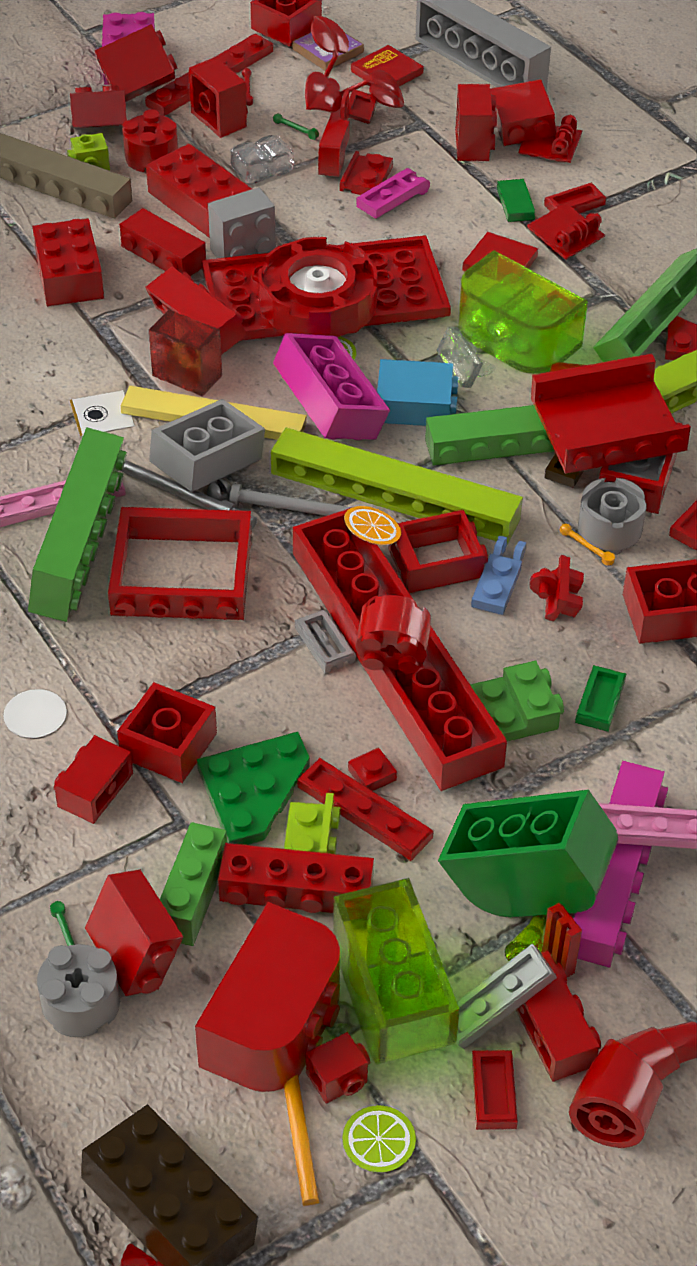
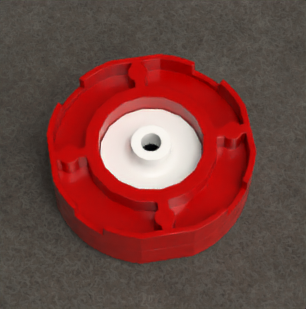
[258,237,377,337]

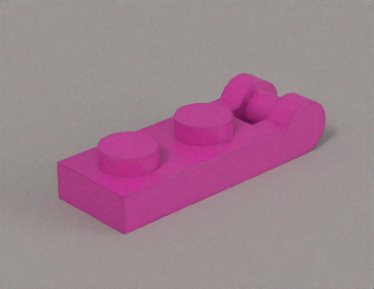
[356,168,430,219]

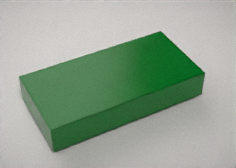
[497,179,535,222]
[575,665,627,732]

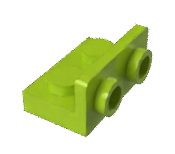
[284,793,340,854]

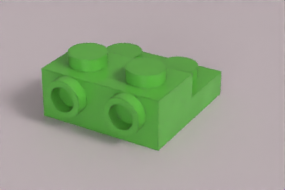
[470,660,564,741]

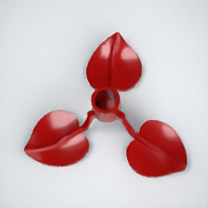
[305,16,404,112]

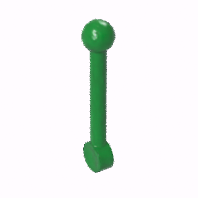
[273,113,319,140]
[50,901,75,946]

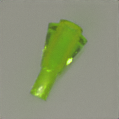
[504,915,547,961]

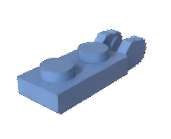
[471,536,526,615]

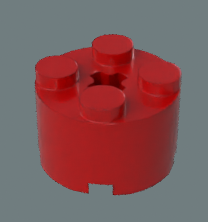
[122,109,178,172]
[356,595,431,674]

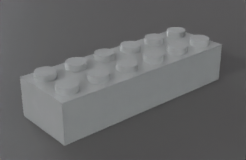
[415,0,551,92]

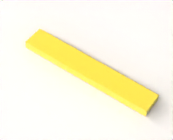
[120,385,307,440]

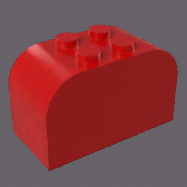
[195,902,340,1092]

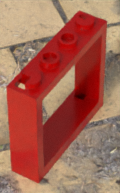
[108,507,252,620]

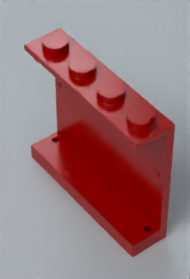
[531,353,691,474]

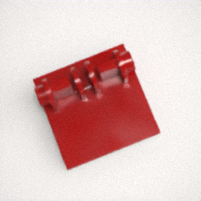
[518,114,583,163]
[527,203,605,260]

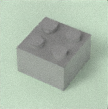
[208,187,276,258]

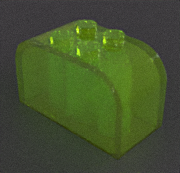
[458,250,588,374]
[333,878,460,1065]

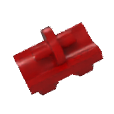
[529,555,584,622]

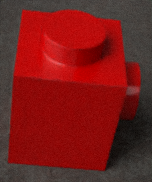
[306,1031,371,1104]

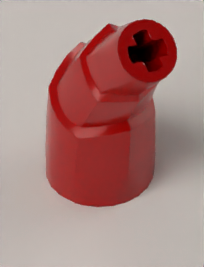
[568,1021,697,1148]

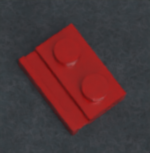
[340,151,393,195]

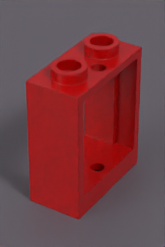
[388,510,488,593]

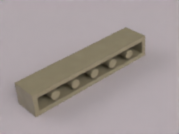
[0,133,133,219]

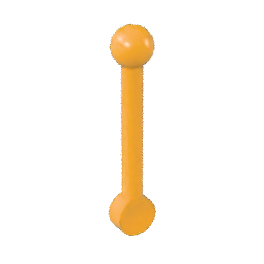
[559,523,615,566]

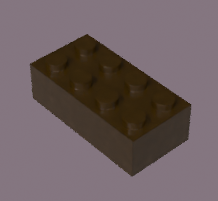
[81,1104,258,1266]

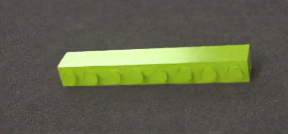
[271,427,523,545]

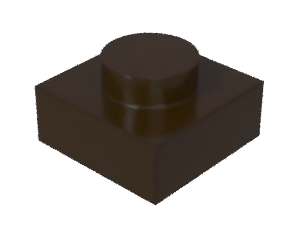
[544,453,584,488]

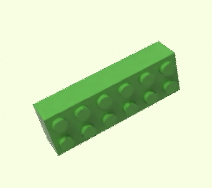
[28,427,127,622]

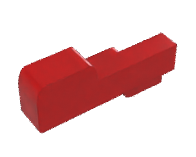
[318,89,350,177]

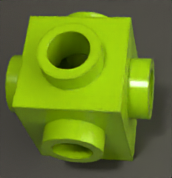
[67,133,110,171]

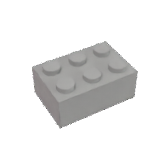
[149,399,265,492]

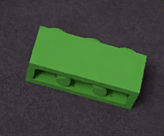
[160,822,227,946]

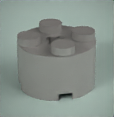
[578,478,646,555]
[37,944,120,1037]

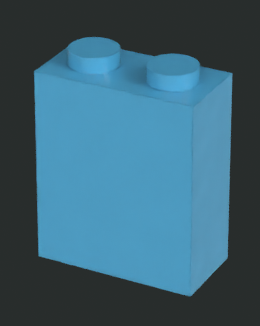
[377,359,459,426]

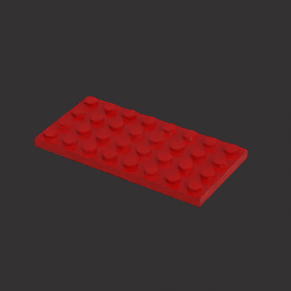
[202,235,451,341]

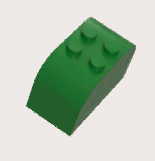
[438,789,618,917]

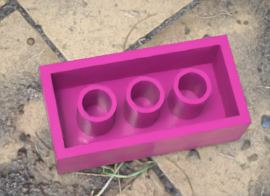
[273,333,390,440]

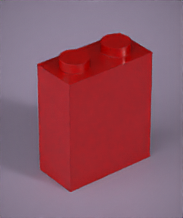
[94,24,178,102]
[490,79,556,146]
[85,869,183,996]

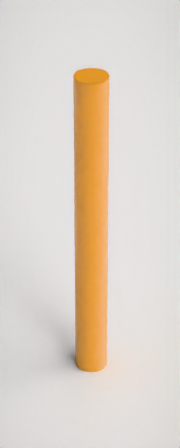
[284,1075,319,1206]

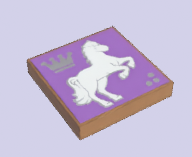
[292,33,364,71]

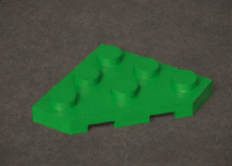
[197,731,310,845]

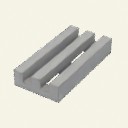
[295,609,356,674]

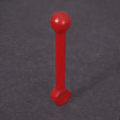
[242,68,253,106]

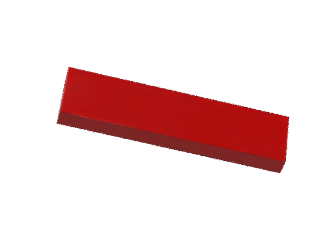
[297,758,434,861]

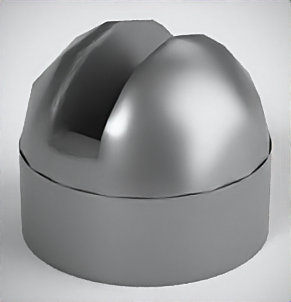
[207,479,231,501]

